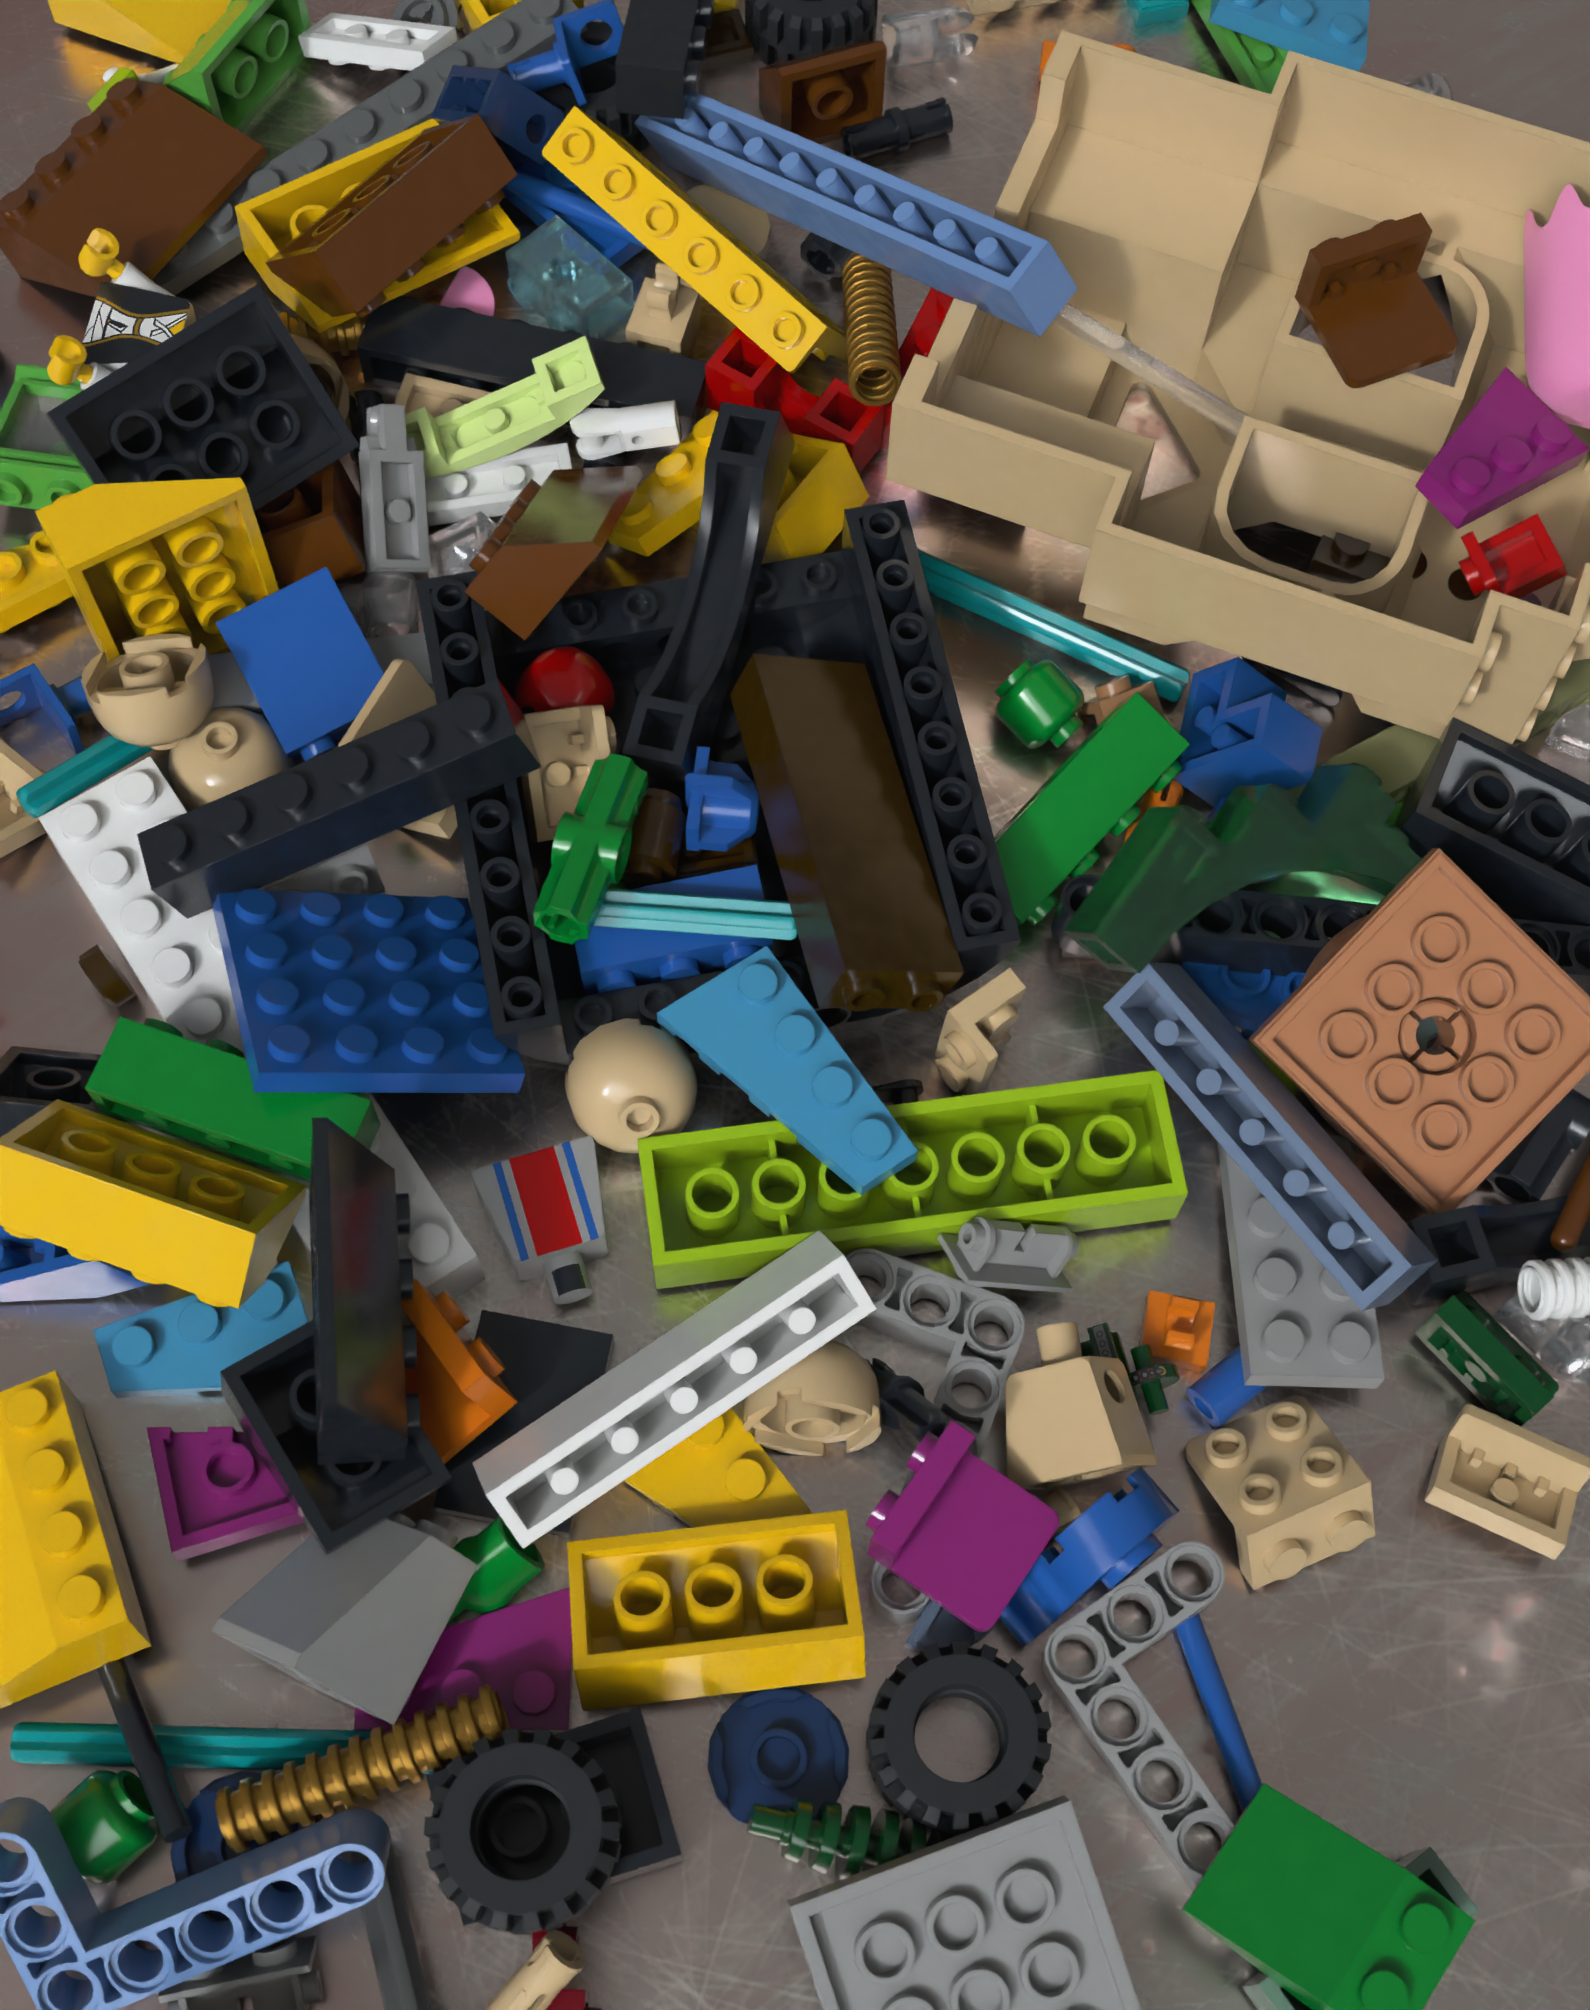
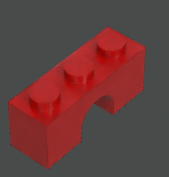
[705,326,885,475]

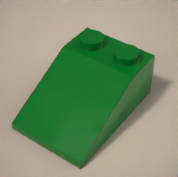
[1181,1783,1476,2010]

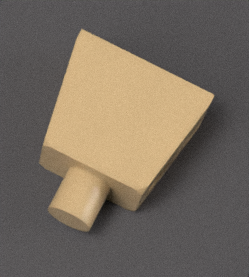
[1005,1322,1157,1490]

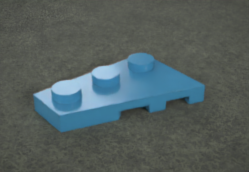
[93,1261,310,1398]

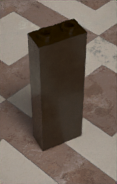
[730,654,964,1013]

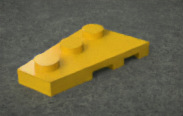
[608,410,799,557]

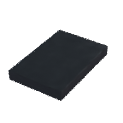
[434,1310,614,1538]

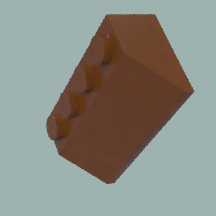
[265,114,518,318]
[465,466,645,641]

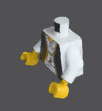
[47,228,196,390]

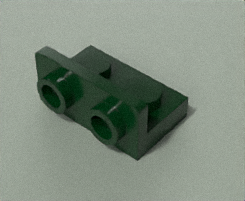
[1415,1291,1559,1426]

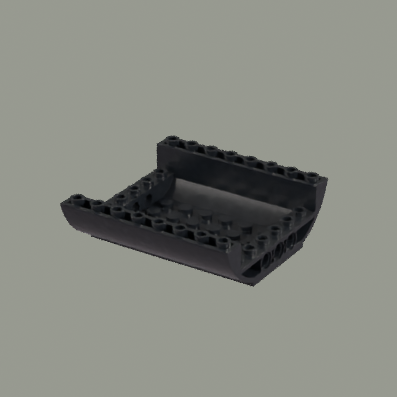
[415,500,1021,1065]

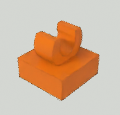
[1139,1290,1215,1373]

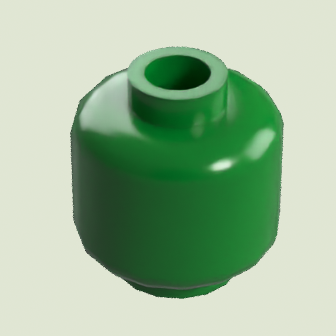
[994,658,1085,749]
[50,1770,158,1884]

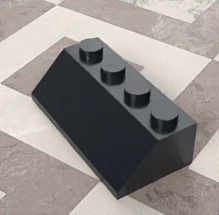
[1385,717,1590,926]

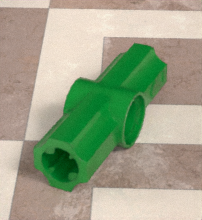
[533,753,648,944]

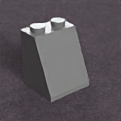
[211,1512,477,1725]

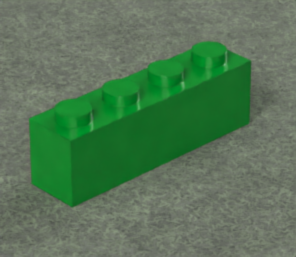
[994,692,1190,926]
[85,1016,381,1182]

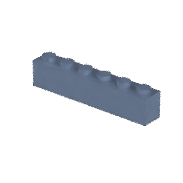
[1103,962,1438,1311]

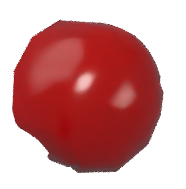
[515,646,615,717]

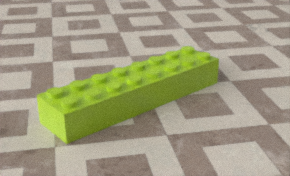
[637,1070,1188,1290]

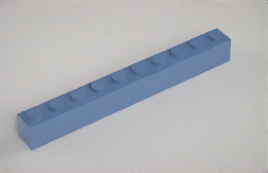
[634,93,1078,337]

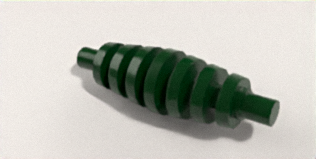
[747,1798,953,1880]

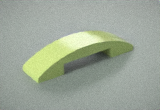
[405,336,605,479]

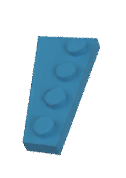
[657,946,918,1195]

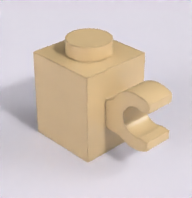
[625,262,701,356]

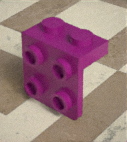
[865,1420,1059,1632]

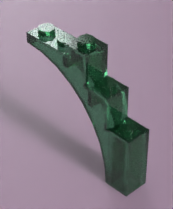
[1063,763,1422,973]

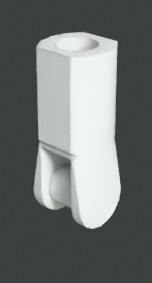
[570,400,681,460]

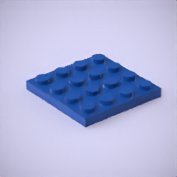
[213,889,525,1093]

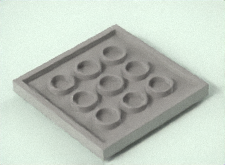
[787,1795,1141,2010]

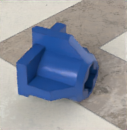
[685,746,760,852]

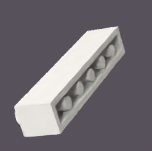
[473,1230,877,1549]

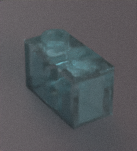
[506,215,634,340]

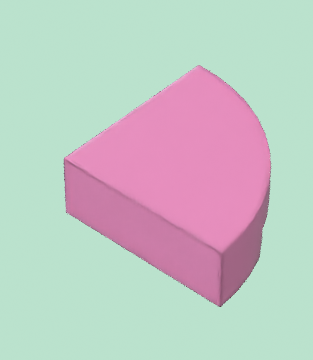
[439,266,496,317]

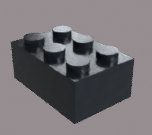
[426,1707,684,1930]

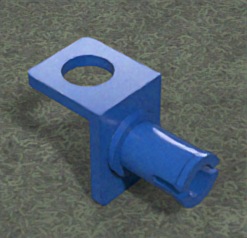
[507,0,624,106]
[0,663,92,755]

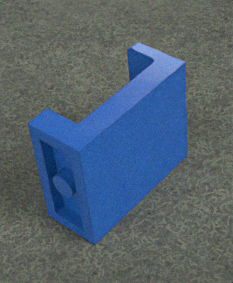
[215,567,384,761]

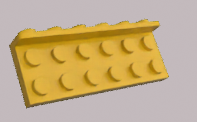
[542,106,848,373]

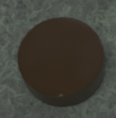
[78,944,137,1008]

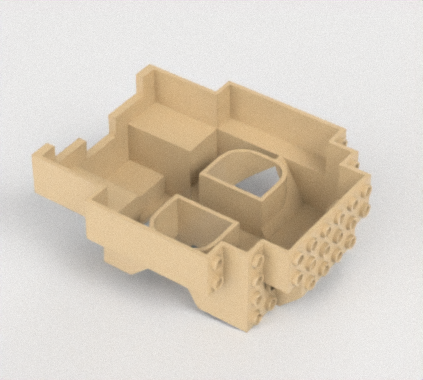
[886,30,1590,746]

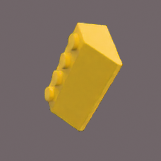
[0,1099,307,1309]
[567,1510,866,1711]

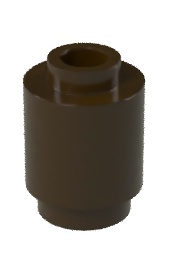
[623,788,686,887]

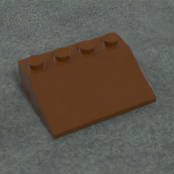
[0,78,268,297]

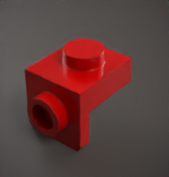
[1458,513,1568,599]

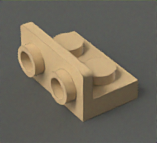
[934,967,1026,1095]

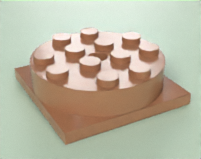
[1248,848,1590,1215]

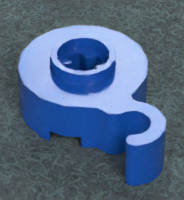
[999,1467,1180,1648]

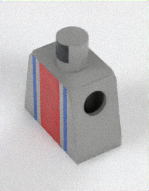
[470,1135,609,1304]

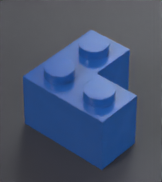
[1173,657,1323,807]

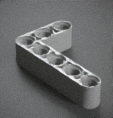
[845,1248,1025,1625]
[1042,1541,1234,1891]

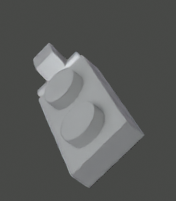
[358,404,430,574]

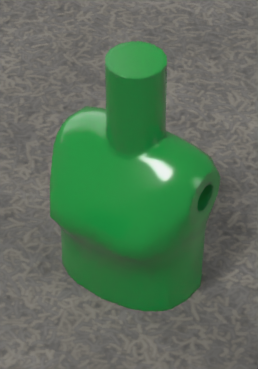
[448,1518,545,1622]

